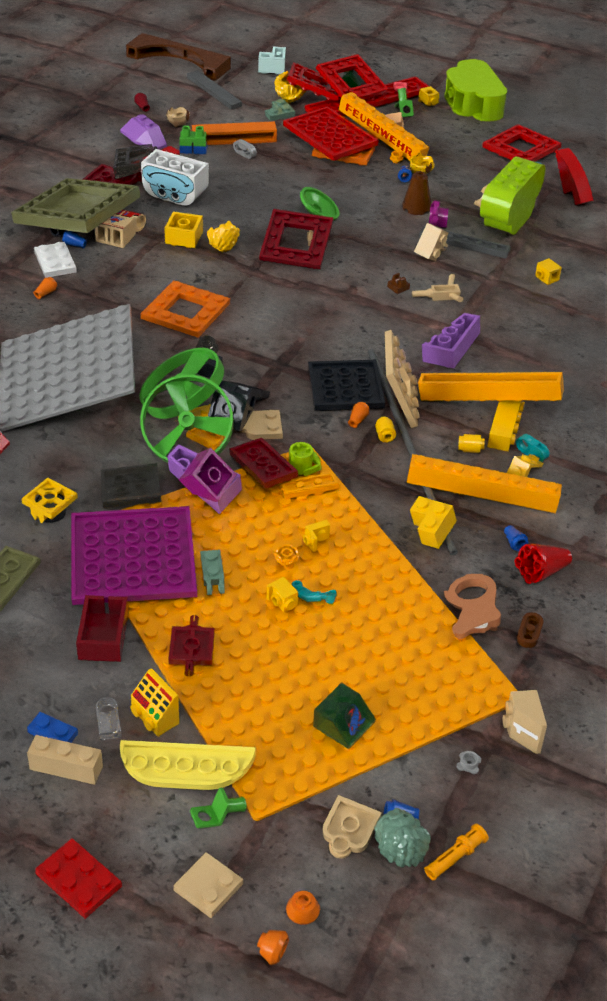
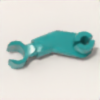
[291,580,337,604]

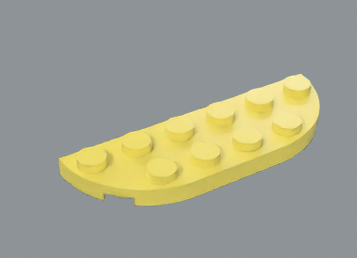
[120,740,256,790]

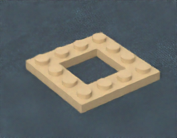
[385,330,420,428]

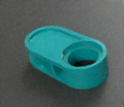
[516,434,550,462]

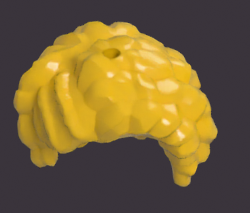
[274,71,306,103]
[207,221,240,252]

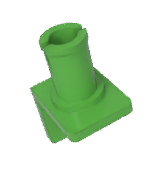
[395,88,414,117]
[190,788,246,828]

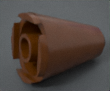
[402,171,432,215]

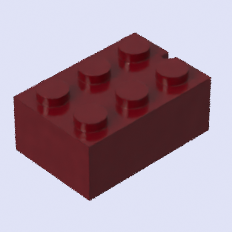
[76,595,129,662]

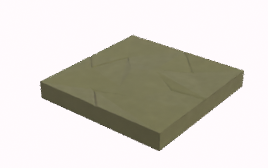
[11,178,141,233]

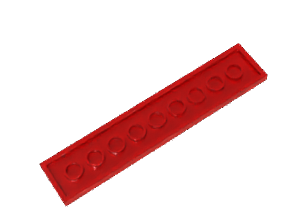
[305,76,430,116]

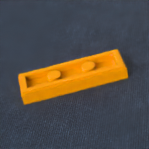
[279,472,339,499]

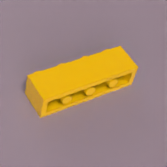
[487,400,525,452]

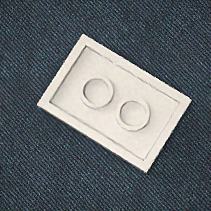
[34,242,76,278]

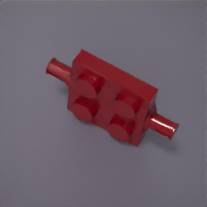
[168,615,215,676]

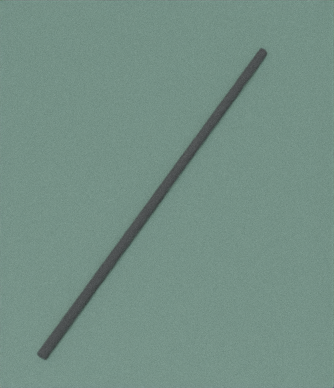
[368,349,458,555]

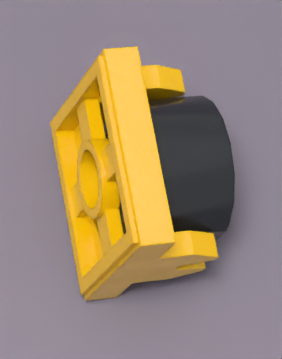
[22,478,78,523]

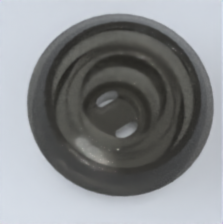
[196,335,219,353]

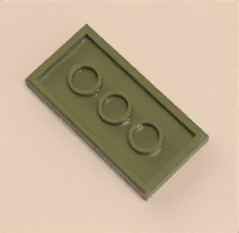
[0,546,41,612]

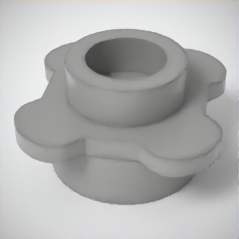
[456,751,481,774]

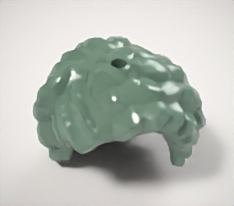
[374,808,431,868]

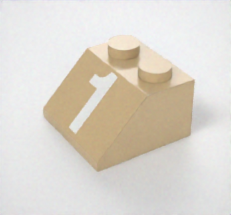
[503,690,547,754]

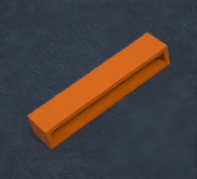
[192,121,277,145]

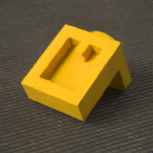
[303,520,330,552]

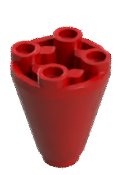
[514,543,572,584]

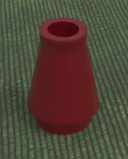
[134,93,150,112]

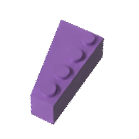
[422,313,480,368]
[167,444,242,514]

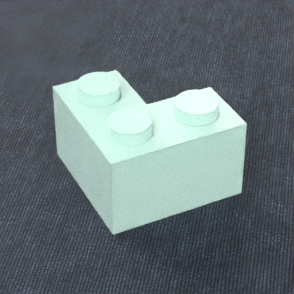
[258,47,286,75]

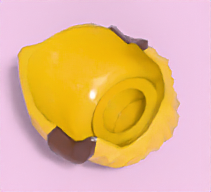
[410,153,434,174]

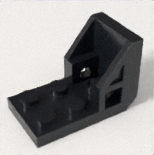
[208,380,270,431]

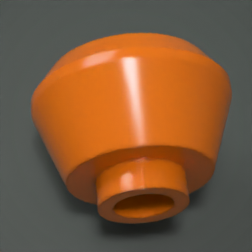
[286,891,320,925]
[257,930,289,965]

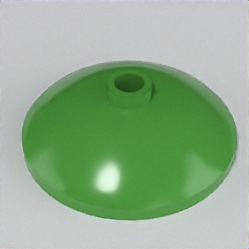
[300,187,339,220]

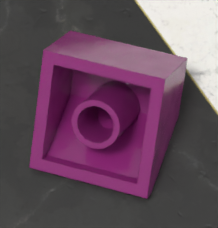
[179,448,237,502]

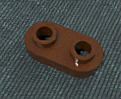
[517,612,544,648]

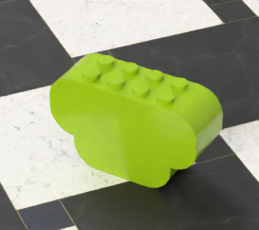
[444,59,507,122]
[480,156,545,235]

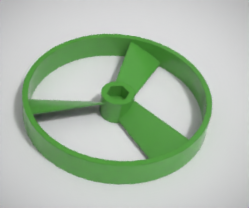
[140,348,224,419]
[140,374,234,463]

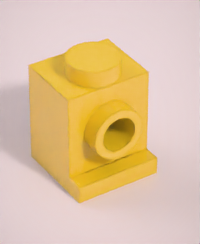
[419,86,439,106]
[267,577,298,612]

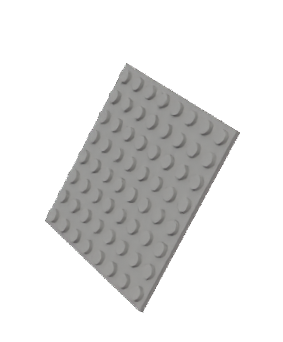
[0,304,135,432]

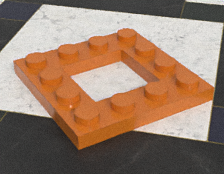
[140,280,230,338]

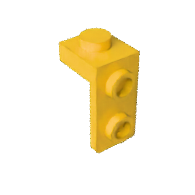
[507,454,544,477]

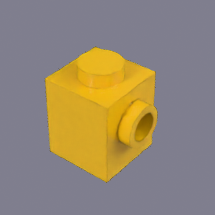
[535,258,562,285]

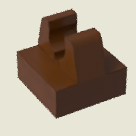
[387,273,410,294]

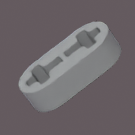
[233,139,257,159]

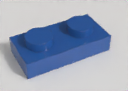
[27,712,78,743]

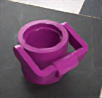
[429,200,449,228]

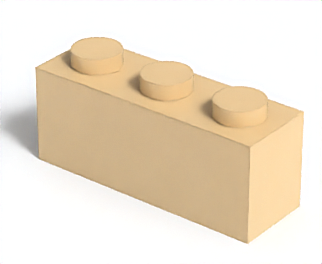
[27,735,103,785]

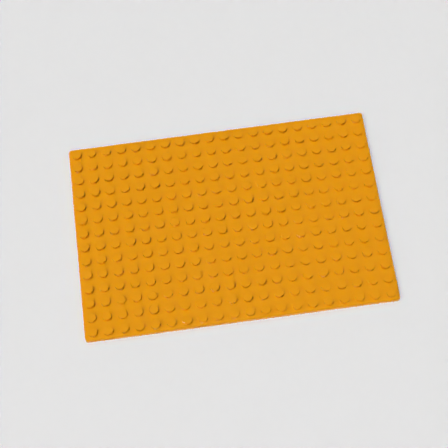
[121,448,518,821]

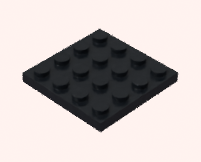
[308,359,385,411]

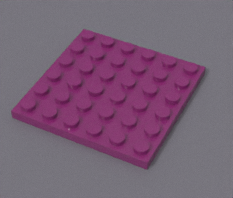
[71,506,197,605]

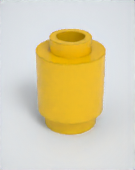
[375,417,396,442]
[458,434,485,453]

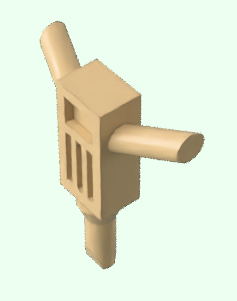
[412,274,463,302]

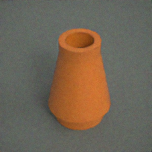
[33,277,57,299]
[348,402,370,428]

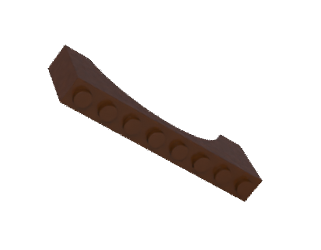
[126,33,231,81]

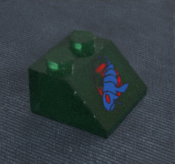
[313,682,376,749]

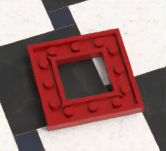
[316,54,389,99]
[286,62,339,101]
[483,124,562,162]

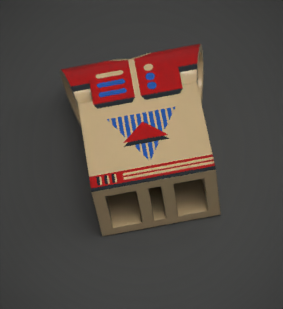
[95,209,146,248]

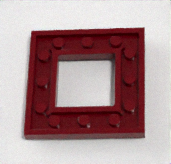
[259,209,333,269]

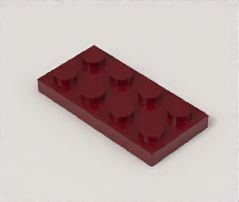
[229,437,298,489]

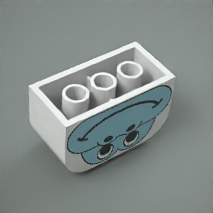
[141,149,209,205]

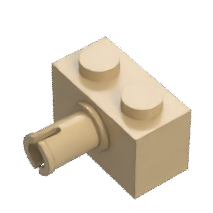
[414,223,449,261]

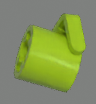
[288,442,322,476]

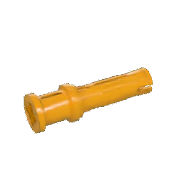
[424,823,489,880]

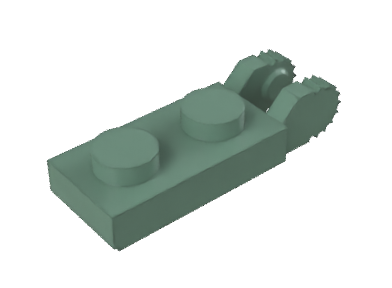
[200,550,225,595]

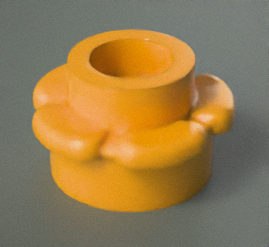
[390,151,404,163]

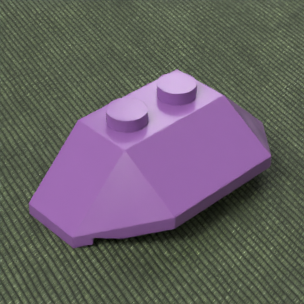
[120,114,167,150]

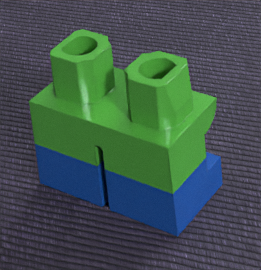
[180,125,207,154]

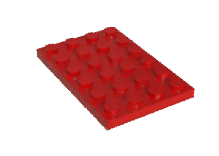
[283,106,379,161]

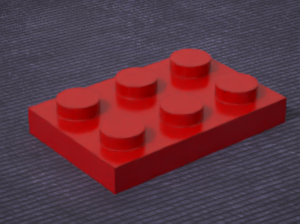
[35,838,122,919]

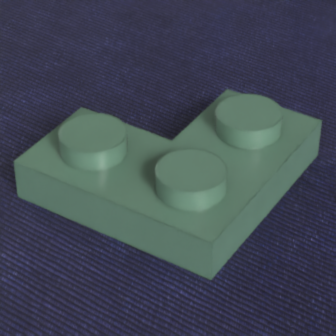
[265,99,295,121]

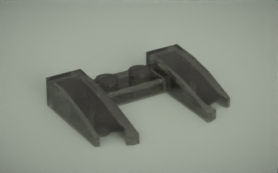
[113,144,157,179]

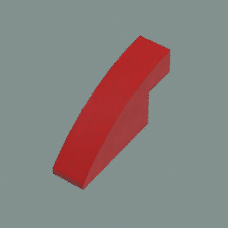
[555,148,594,205]

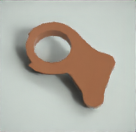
[444,574,501,639]

